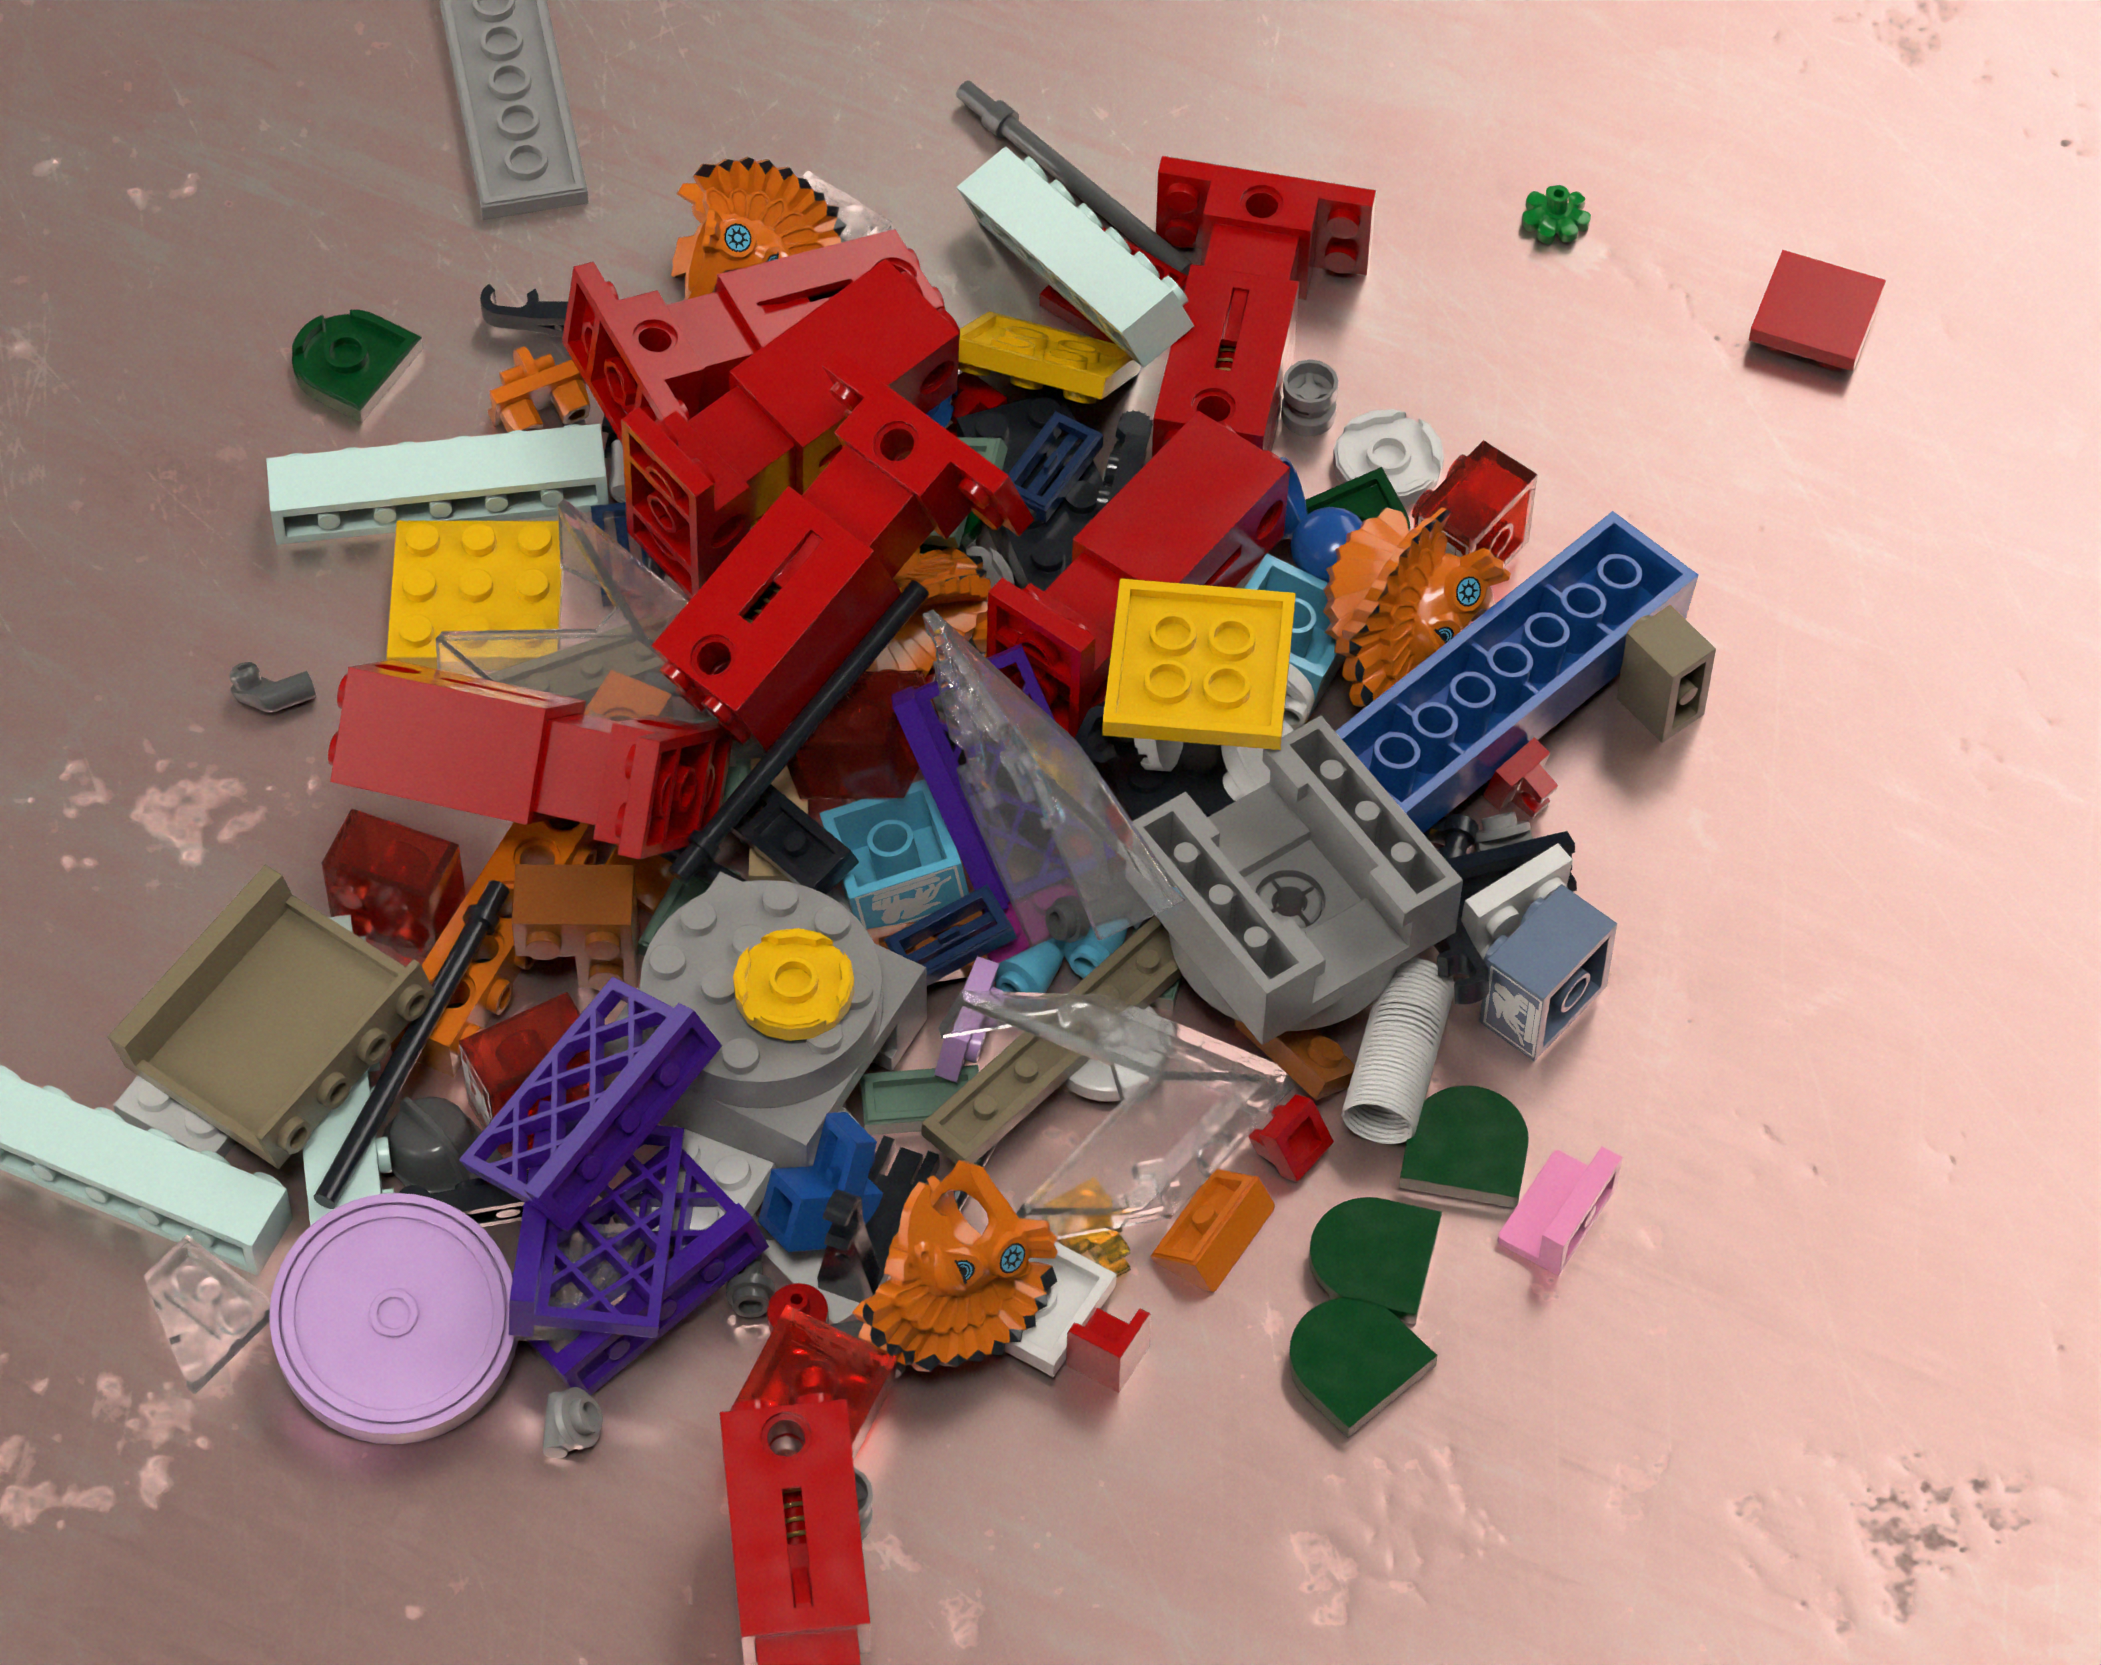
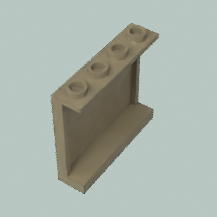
[108,864,435,1169]

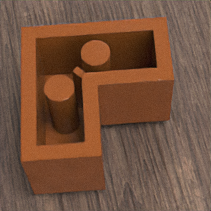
[512,864,640,991]

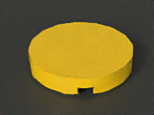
[733,928,855,1041]

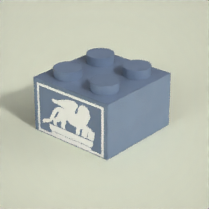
[1479,884,1618,1062]

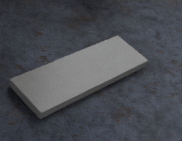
[439,0,589,220]

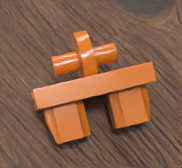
[488,346,590,432]

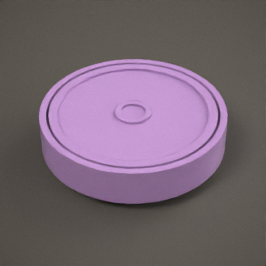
[269,1193,518,1445]

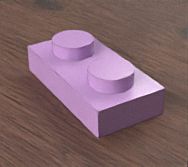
[934,956,1003,1083]

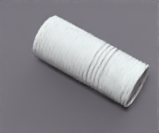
[1341,957,1455,1144]

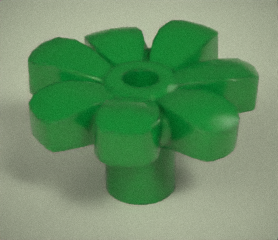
[1522,185,1591,245]

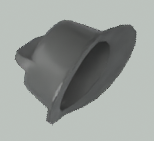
[382,1096,504,1194]

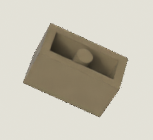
[1617,605,1716,743]

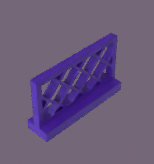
[891,644,1115,913]
[459,976,722,1232]
[508,1100,684,1338]
[511,1147,769,1396]

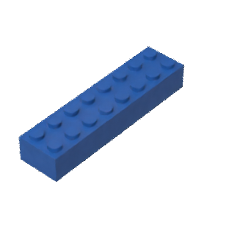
[1335,511,1699,833]

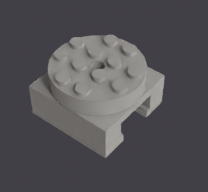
[1124,715,1463,1045]
[604,871,927,1168]

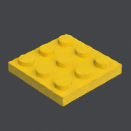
[958,311,1141,404]
[387,521,566,671]
[1103,579,1296,750]

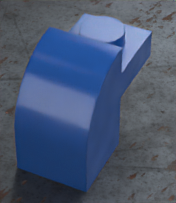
[758,1112,883,1252]

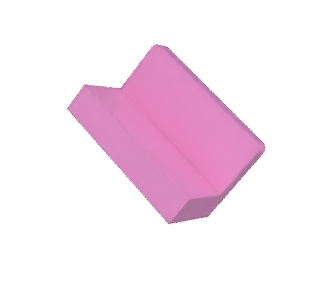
[1498,1146,1623,1276]

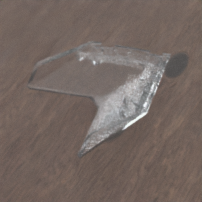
[436,498,793,767]
[923,610,1186,947]
[938,990,1298,1239]

